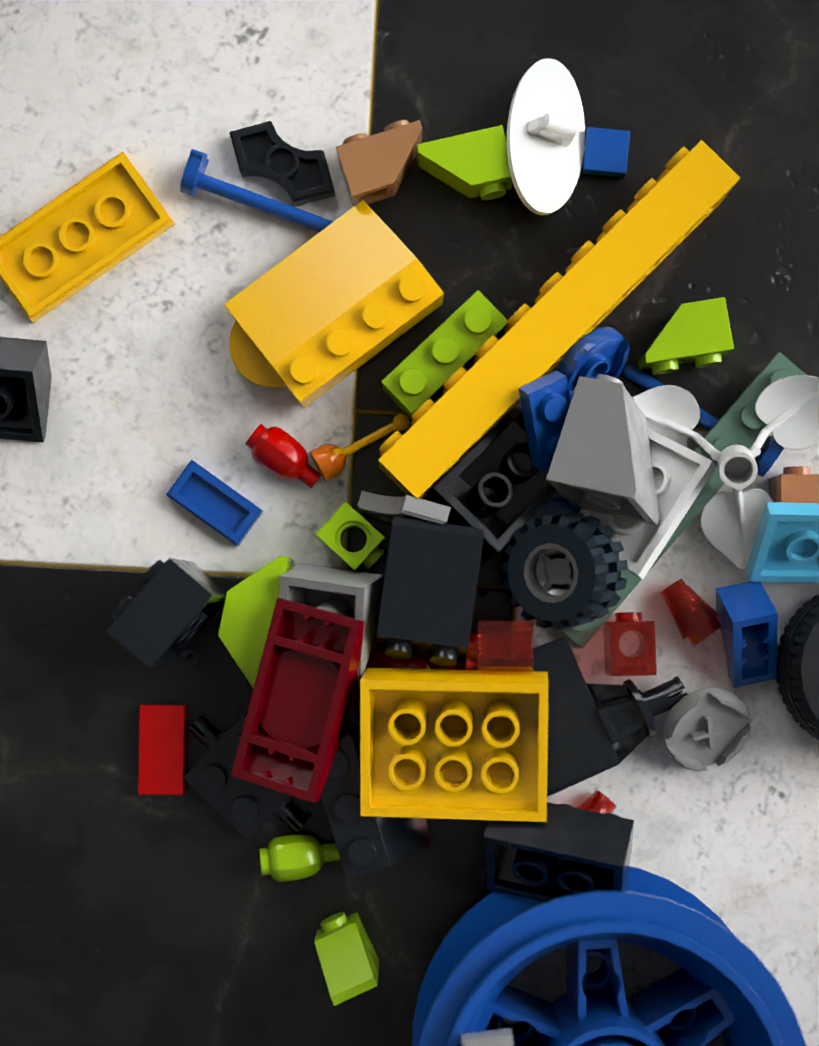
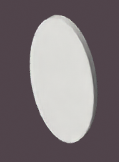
[507,59,585,215]

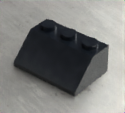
[0,337,52,442]
[321,727,433,880]
[484,802,634,903]

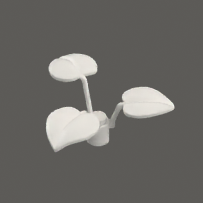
[633,375,819,569]

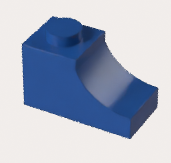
[716,581,778,688]

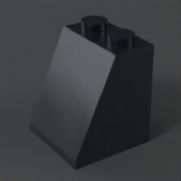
[377,516,485,666]

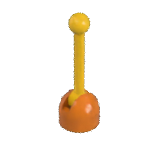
[309,413,410,482]

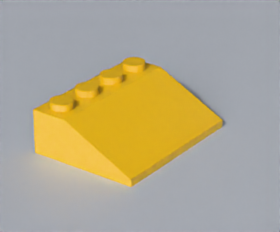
[224,200,444,409]
[360,668,549,822]

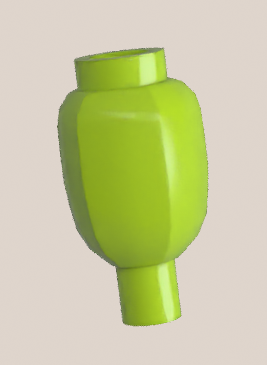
[259,834,341,882]

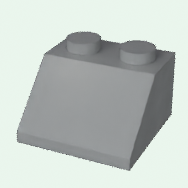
[279,563,384,676]

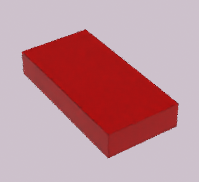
[138,704,187,795]

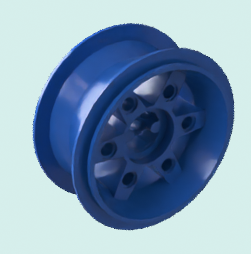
[412,866,806,1046]

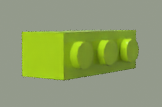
[381,290,508,420]

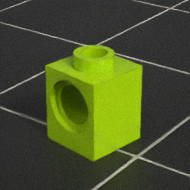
[315,501,386,571]

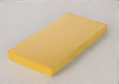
[0,151,175,323]

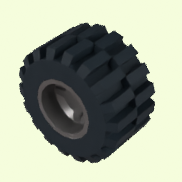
[501,513,628,630]

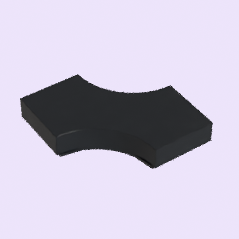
[229,121,336,207]

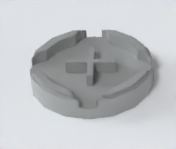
[662,687,751,771]

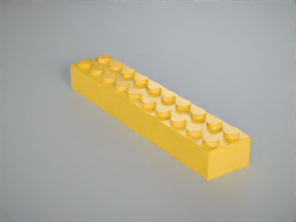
[378,140,740,499]

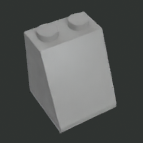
[546,374,660,526]

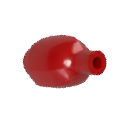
[245,424,321,488]

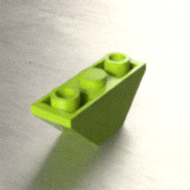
[218,556,293,688]

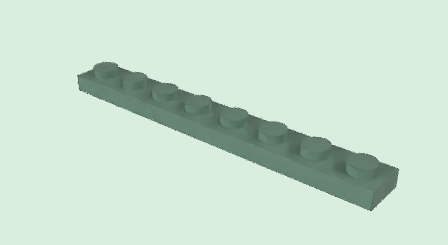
[561,352,808,648]

